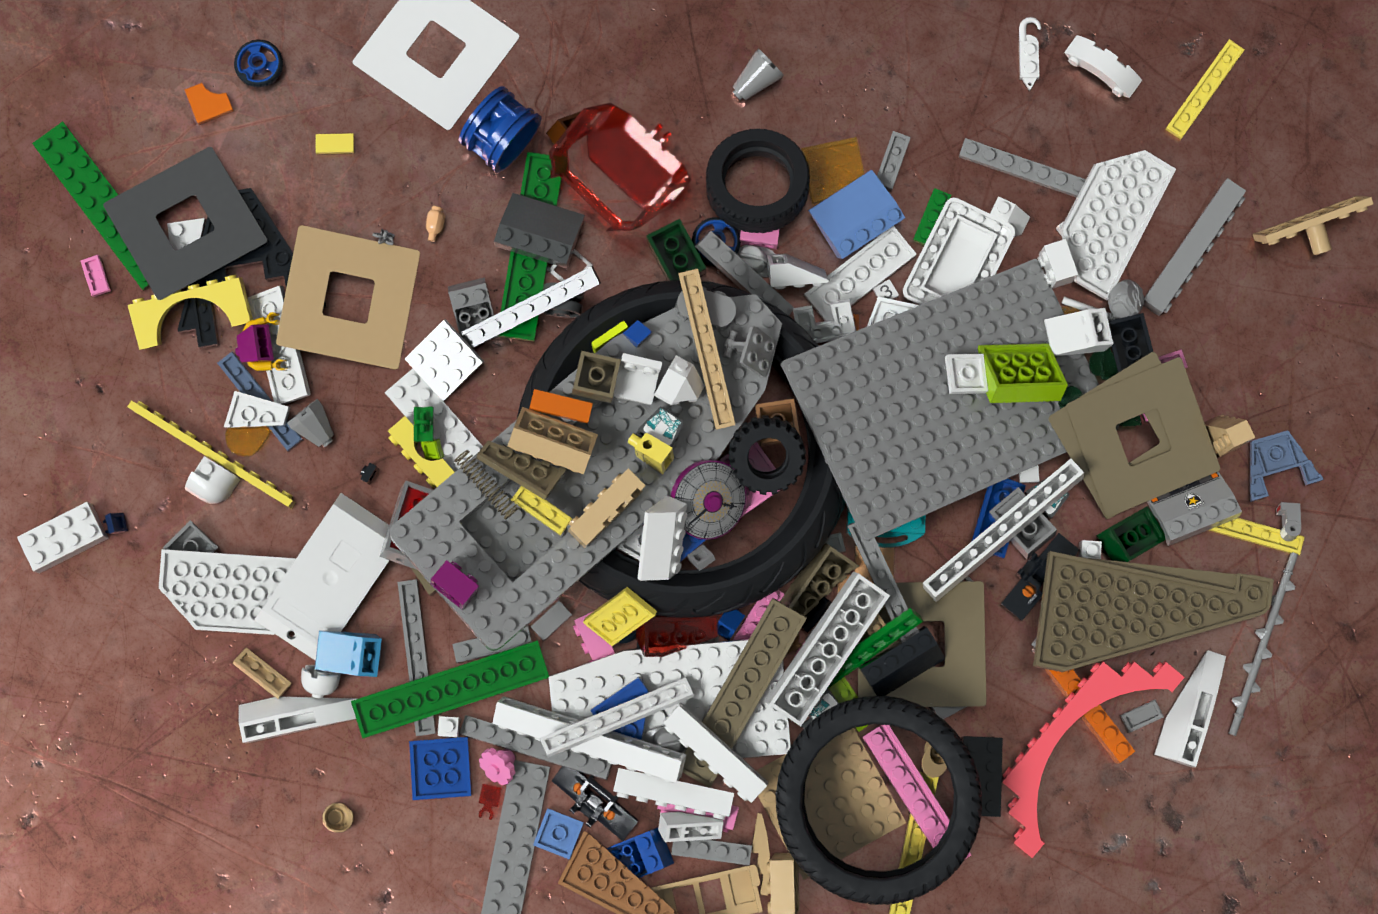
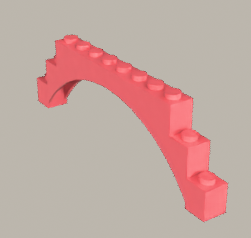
[1002,660,1185,858]

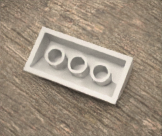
[638,496,687,581]

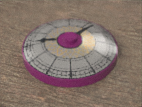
[670,459,746,540]

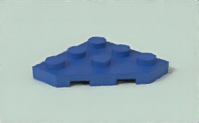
[590,677,650,740]

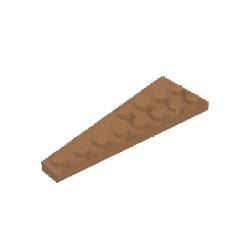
[558,831,679,914]

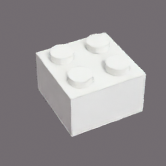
[1037,239,1078,289]

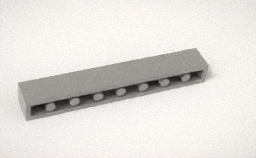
[1143,178,1246,316]

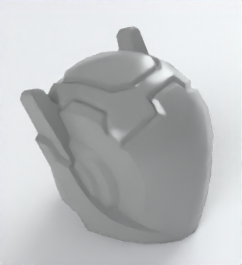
[1108,279,1144,321]

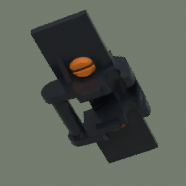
[1001,533,1080,621]
[552,766,639,841]

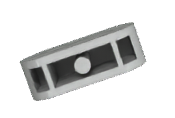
[675,286,736,332]

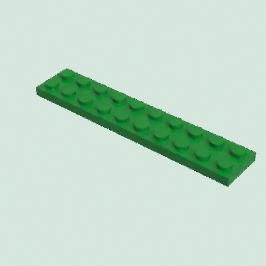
[32,121,150,291]
[498,152,565,342]
[351,640,549,739]

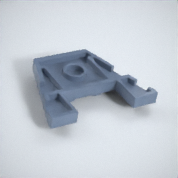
[1250,430,1324,502]

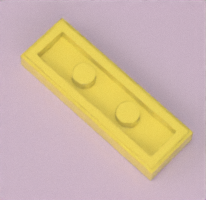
[511,486,572,536]

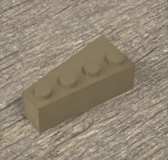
[780,543,859,616]

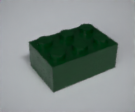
[646,219,706,281]

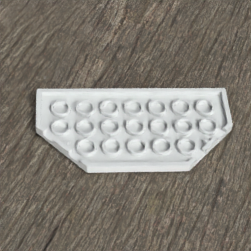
[1060,150,1176,300]
[159,549,296,635]

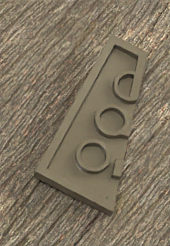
[476,441,566,500]

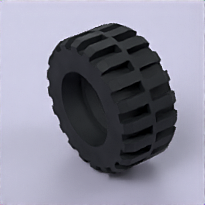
[729,415,806,495]

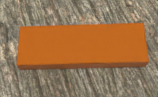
[529,389,593,424]

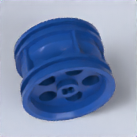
[459,86,542,173]

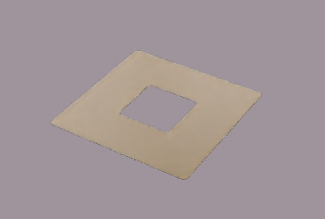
[276,225,420,369]

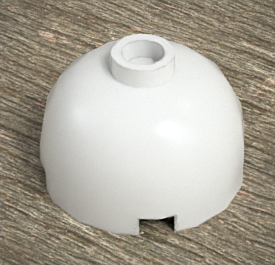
[301,665,341,698]

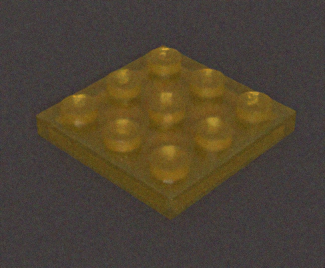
[801,137,865,204]

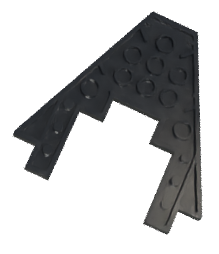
[178,188,327,348]

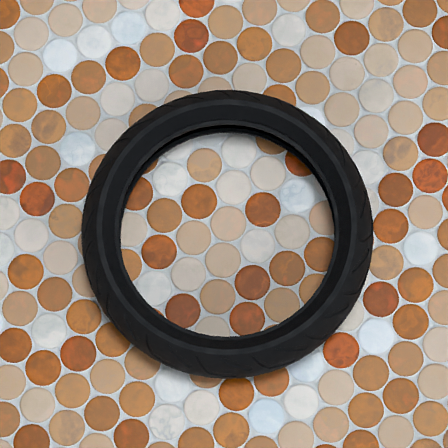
[516,280,845,618]

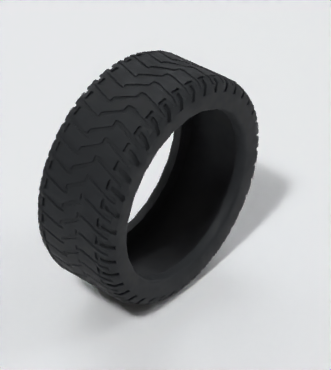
[776,696,982,905]

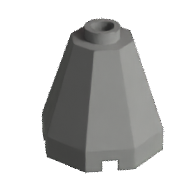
[287,399,334,447]

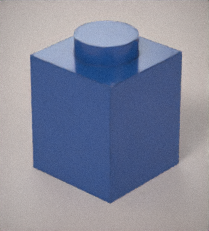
[713,609,745,641]

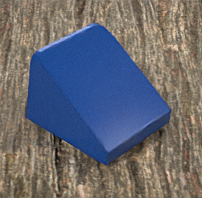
[623,320,652,348]

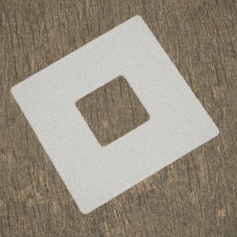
[353,0,519,130]

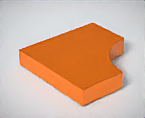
[184,83,234,125]

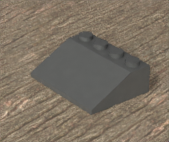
[494,193,585,269]

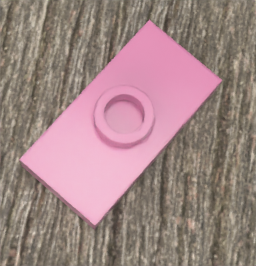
[80,255,111,297]

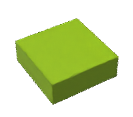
[421,439,444,460]

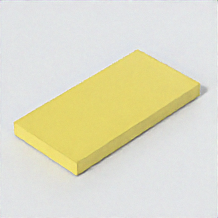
[583,587,657,646]

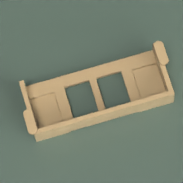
[651,865,763,914]

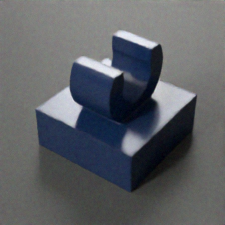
[103,513,128,534]

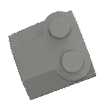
[163,520,218,553]

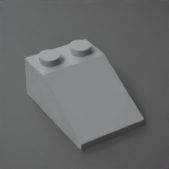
[989,487,1057,559]

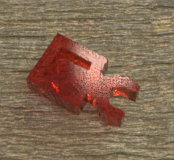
[479,784,502,820]

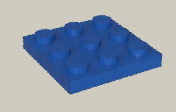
[409,737,472,800]

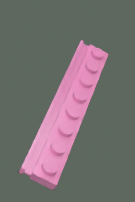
[862,725,971,860]

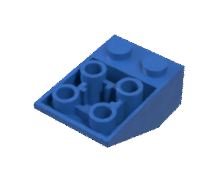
[606,827,674,878]

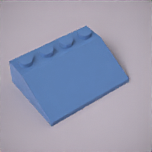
[808,170,905,259]

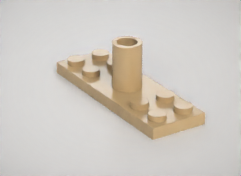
[1253,196,1373,255]

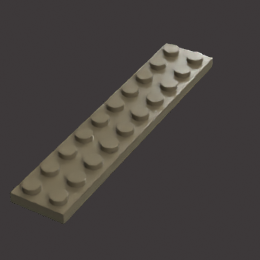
[683,598,807,788]

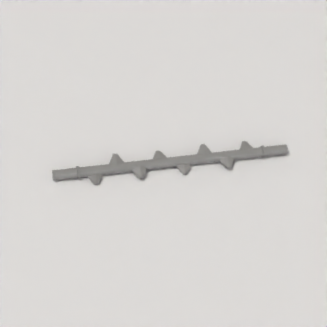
[1228,552,1298,736]

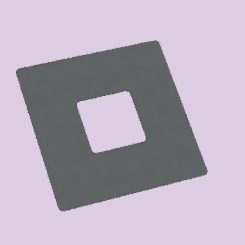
[103,147,267,300]

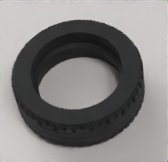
[706,129,810,233]

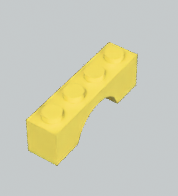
[388,416,455,489]

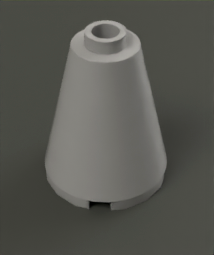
[733,49,784,100]

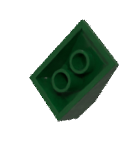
[1096,506,1166,562]

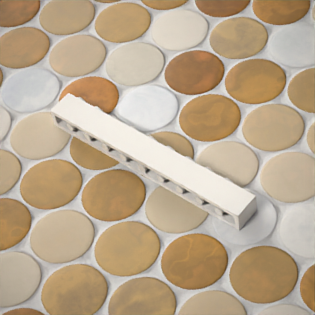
[923,459,1084,602]
[493,696,686,783]

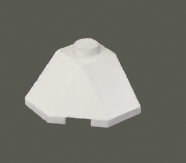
[988,196,1030,237]
[654,355,705,405]

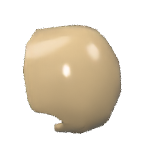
[322,803,353,833]

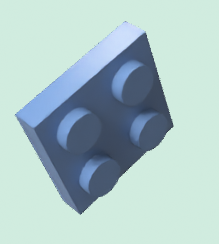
[533,808,584,860]

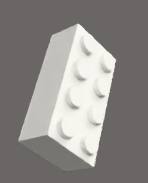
[17,502,109,573]

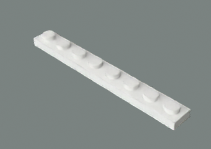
[540,677,694,758]

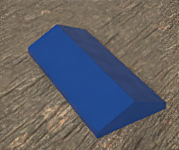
[971,478,1026,558]

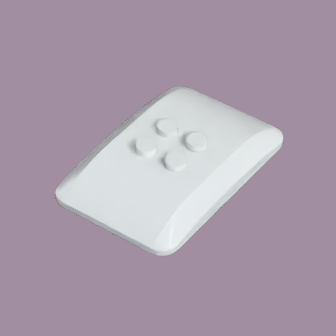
[903,198,1015,305]

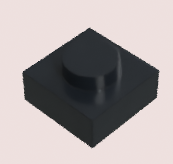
[360,463,379,485]

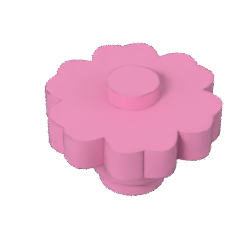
[479,748,516,785]

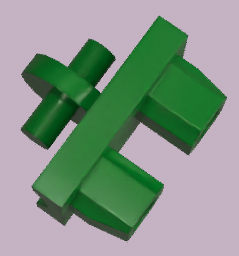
[414,407,434,442]

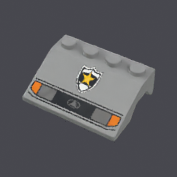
[1147,472,1242,546]

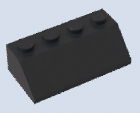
[858,626,945,696]

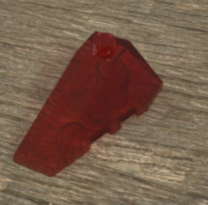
[636,617,718,657]

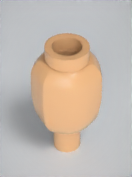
[426,206,445,242]

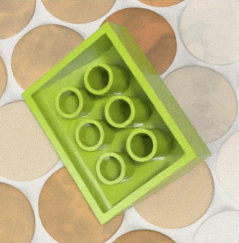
[978,344,1068,403]

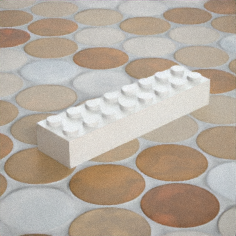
[765,571,890,726]

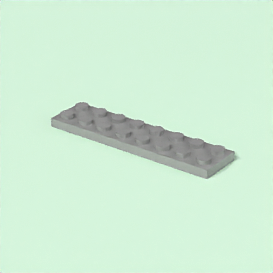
[481,760,550,914]

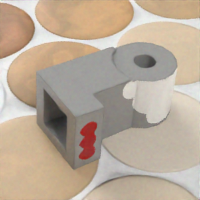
[1276,502,1301,542]

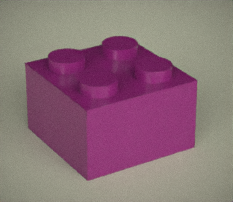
[430,560,479,610]

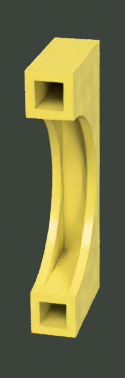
[128,275,253,350]

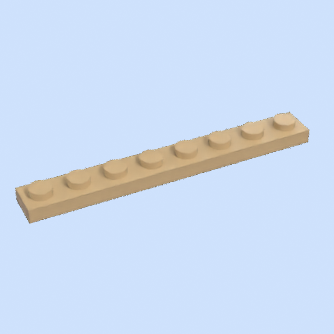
[678,269,735,430]

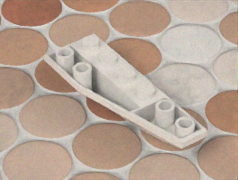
[1154,650,1226,767]
[239,697,356,743]

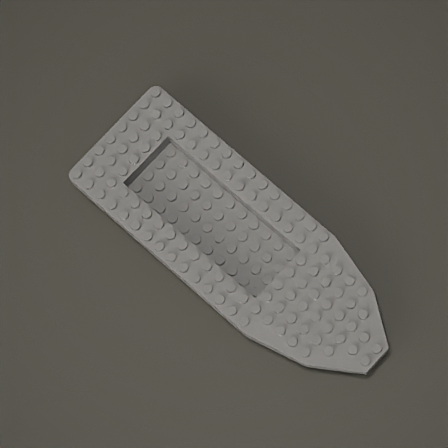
[390,294,782,651]

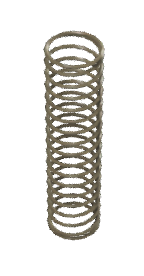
[454,450,518,519]

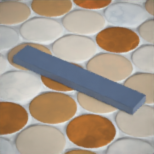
[217,352,303,452]

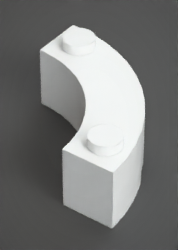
[1064,35,1142,98]

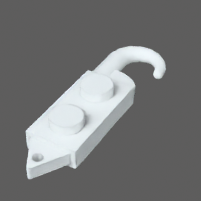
[1019,17,1041,91]

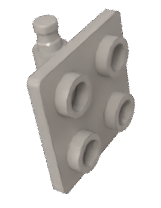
[723,326,776,377]

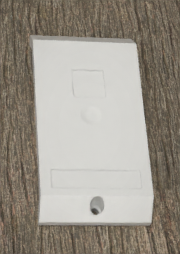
[254,493,389,661]

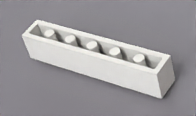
[663,702,768,803]
[613,768,734,820]

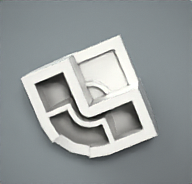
[185,456,241,504]

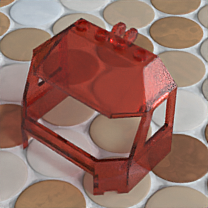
[549,103,691,231]

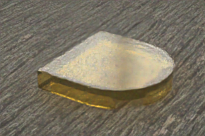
[225,427,271,457]

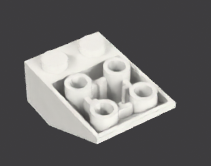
[767,254,828,289]
[1044,308,1113,356]

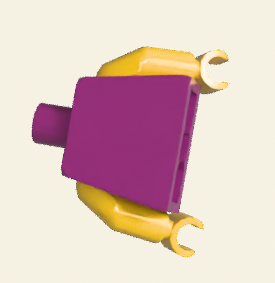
[235,312,287,371]

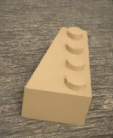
[1204,415,1255,458]
[568,468,646,548]

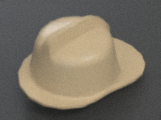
[922,742,947,778]

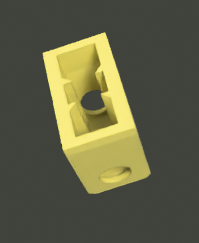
[628,433,674,475]

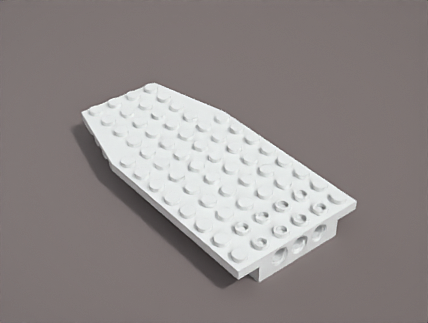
[549,639,791,758]

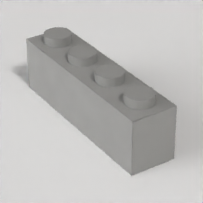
[671,840,752,865]

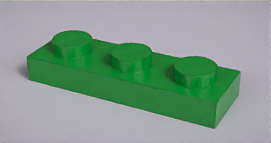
[913,188,952,245]

